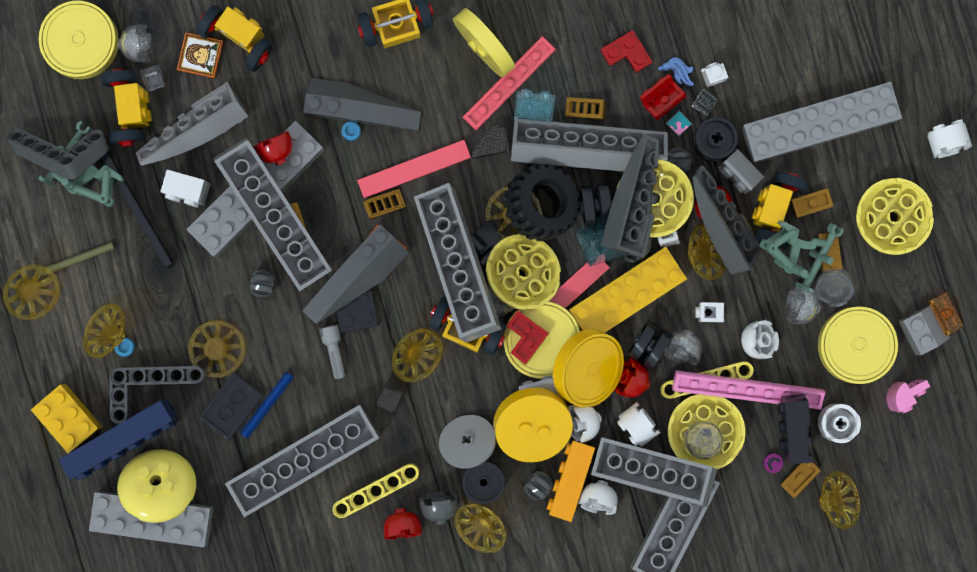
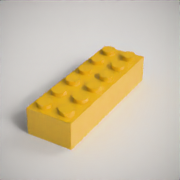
[568,247,687,333]

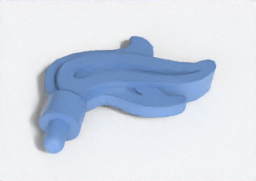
[658,58,694,87]

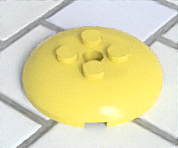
[617,160,694,237]
[856,178,934,255]
[486,234,561,310]
[668,394,745,469]
[117,449,196,523]

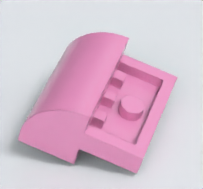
[886,379,930,413]

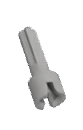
[319,324,345,379]

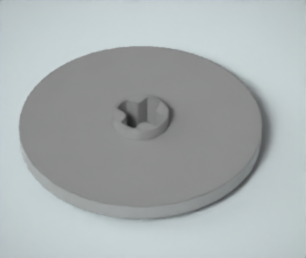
[439,415,496,469]

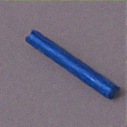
[240,371,294,438]

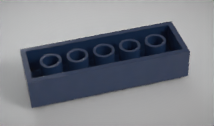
[59,399,179,481]

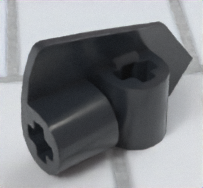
[471,220,501,270]

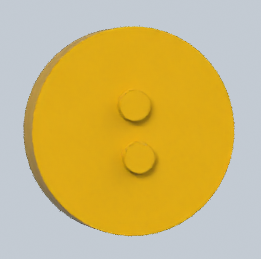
[553,329,624,408]
[493,387,573,462]

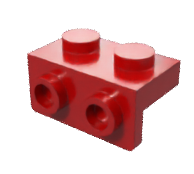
[640,74,686,120]

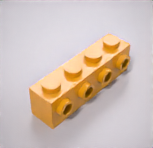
[546,440,595,522]

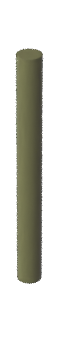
[40,242,115,276]

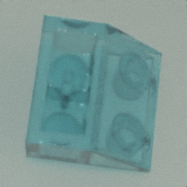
[514,89,556,122]
[576,223,625,267]

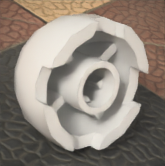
[741,320,779,359]
[568,405,601,443]
[578,480,618,515]

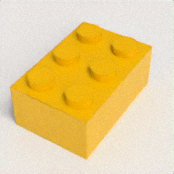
[31,384,103,454]

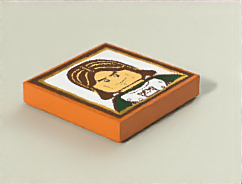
[177,33,223,79]

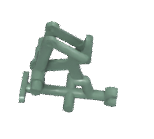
[38,121,124,207]
[760,220,844,293]

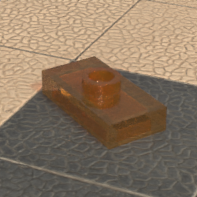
[928,292,964,335]

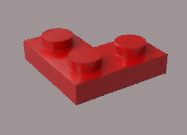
[600,30,653,73]
[506,310,549,365]

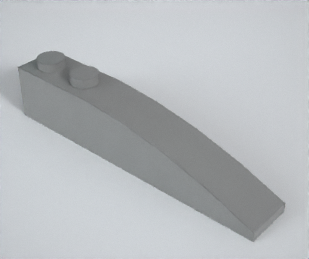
[136,81,248,166]

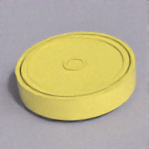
[39,1,119,79]
[453,8,515,78]
[504,301,581,379]
[818,307,898,384]

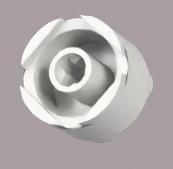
[927,119,972,158]
[617,402,660,447]
[817,404,861,443]

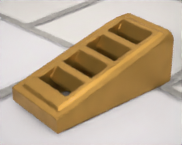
[565,97,607,120]
[363,189,406,220]

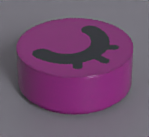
[763,453,783,473]

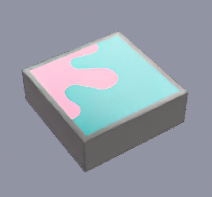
[665,110,692,138]

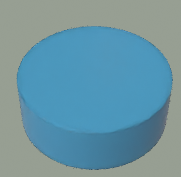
[341,121,361,141]
[114,338,135,357]

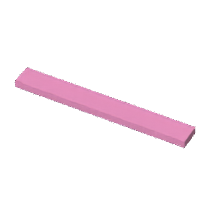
[672,370,825,409]

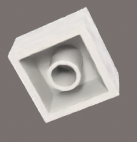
[161,170,211,208]

